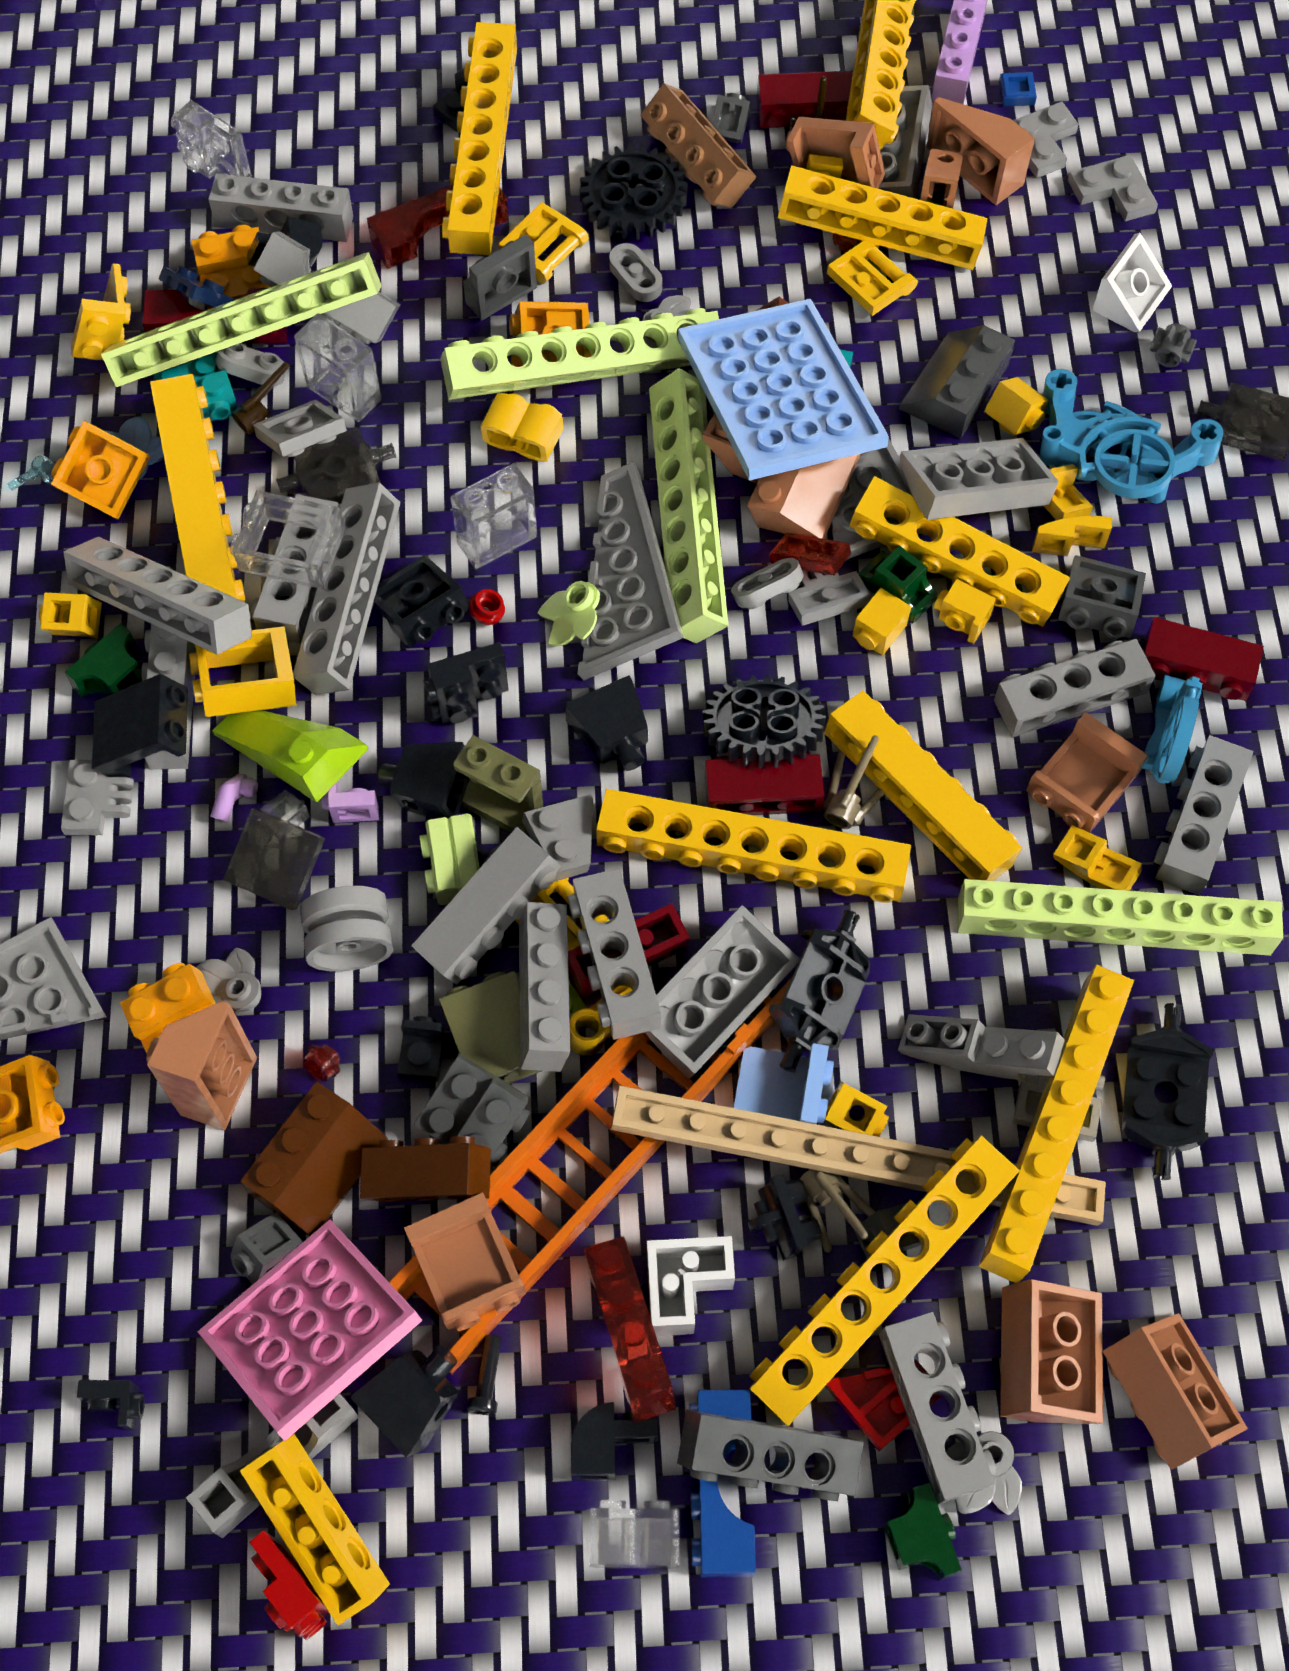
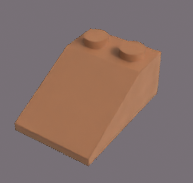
[926,97,1035,205]

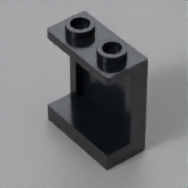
[91,674,188,778]

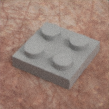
[253,399,347,457]

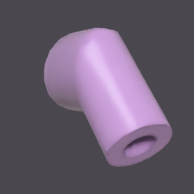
[210,774,258,822]

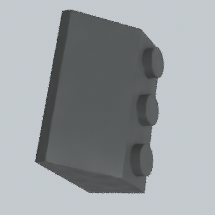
[899,325,1015,439]

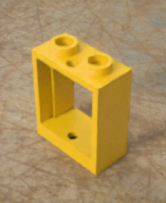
[189,626,296,717]

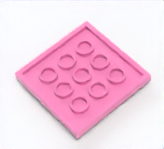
[197,1219,422,1441]

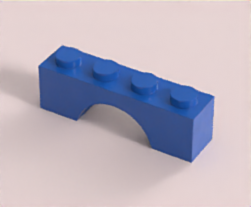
[689,1390,756,1578]

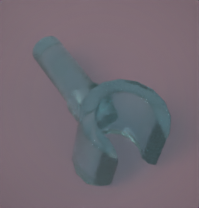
[7,455,55,491]

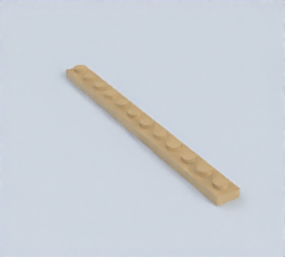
[611,1085,1106,1226]

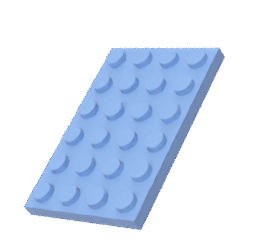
[678,299,889,481]

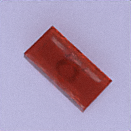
[769,533,851,576]

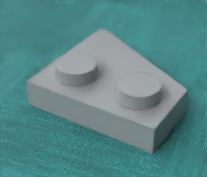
[522,794,593,882]

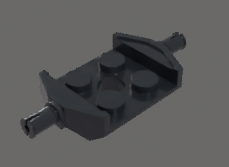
[769,910,870,1073]
[1122,1003,1213,1180]

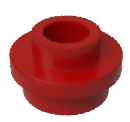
[468,589,505,625]

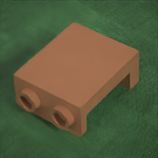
[786,117,885,189]
[1026,712,1148,833]
[404,1192,526,1331]

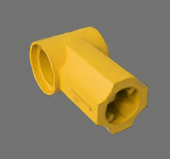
[569,986,632,1056]

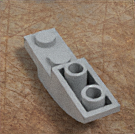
[898,1014,1065,1080]

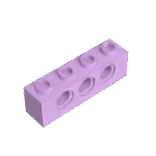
[931,0,988,104]

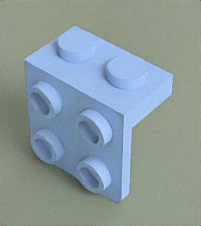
[733,1043,834,1124]

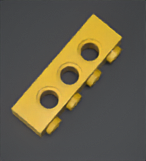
[240,1434,390,1626]

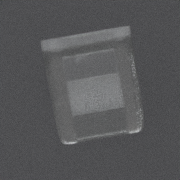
[255,790,310,840]

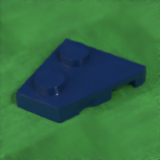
[158,265,235,307]

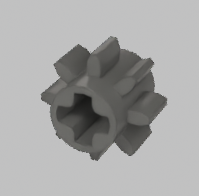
[1150,323,1197,367]

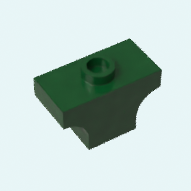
[858,546,938,624]
[65,623,142,698]
[883,1482,962,1581]

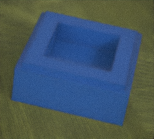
[999,72,1037,107]

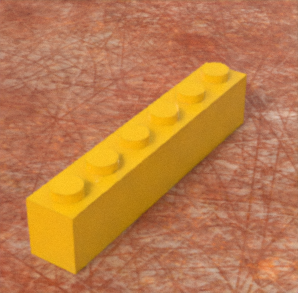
[824,690,1023,881]

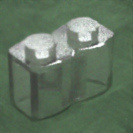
[589,1500,679,1569]

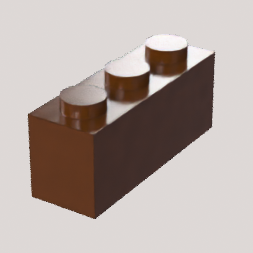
[360,1136,491,1202]

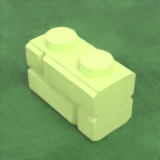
[420,814,480,905]

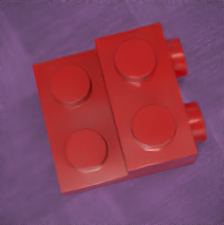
[249,1530,329,1640]

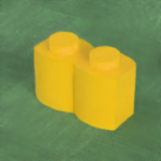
[480,393,564,462]

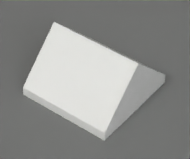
[1092,233,1172,332]

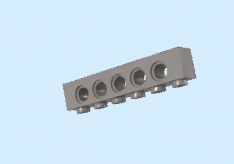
[293,482,401,695]
[63,536,252,655]

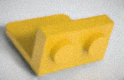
[71,264,131,360]

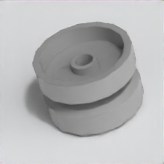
[300,886,394,972]

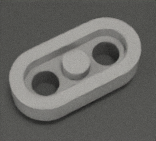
[609,243,662,302]
[215,343,286,386]
[731,558,804,609]

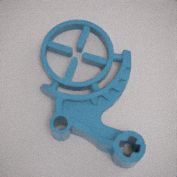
[1039,369,1175,498]
[1054,401,1223,504]
[1142,675,1203,783]

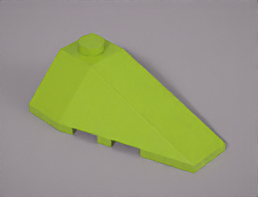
[212,710,369,803]

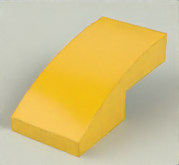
[1032,516,1112,556]
[1053,825,1142,891]

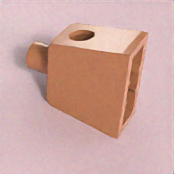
[920,149,963,209]

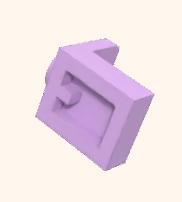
[322,781,379,823]

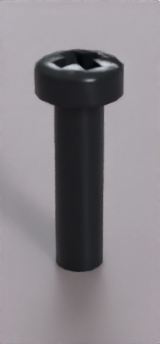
[467,1335,502,1415]

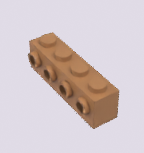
[640,83,757,208]

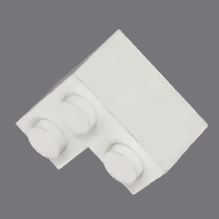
[647,1236,735,1336]

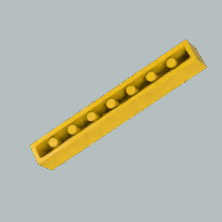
[150,374,252,630]
[978,964,1134,1283]

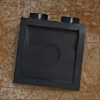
[373,555,470,648]
[423,642,509,725]

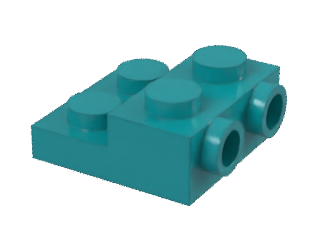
[153,352,238,421]

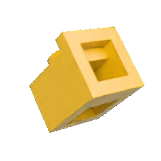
[934,579,996,644]
[39,593,102,639]
[825,1081,889,1137]

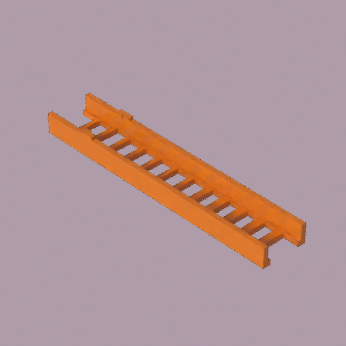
[389,976,793,1374]

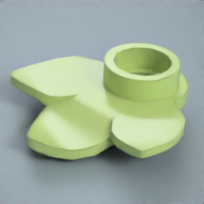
[538,581,600,646]

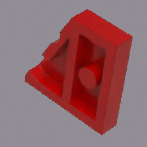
[825,1360,942,1452]

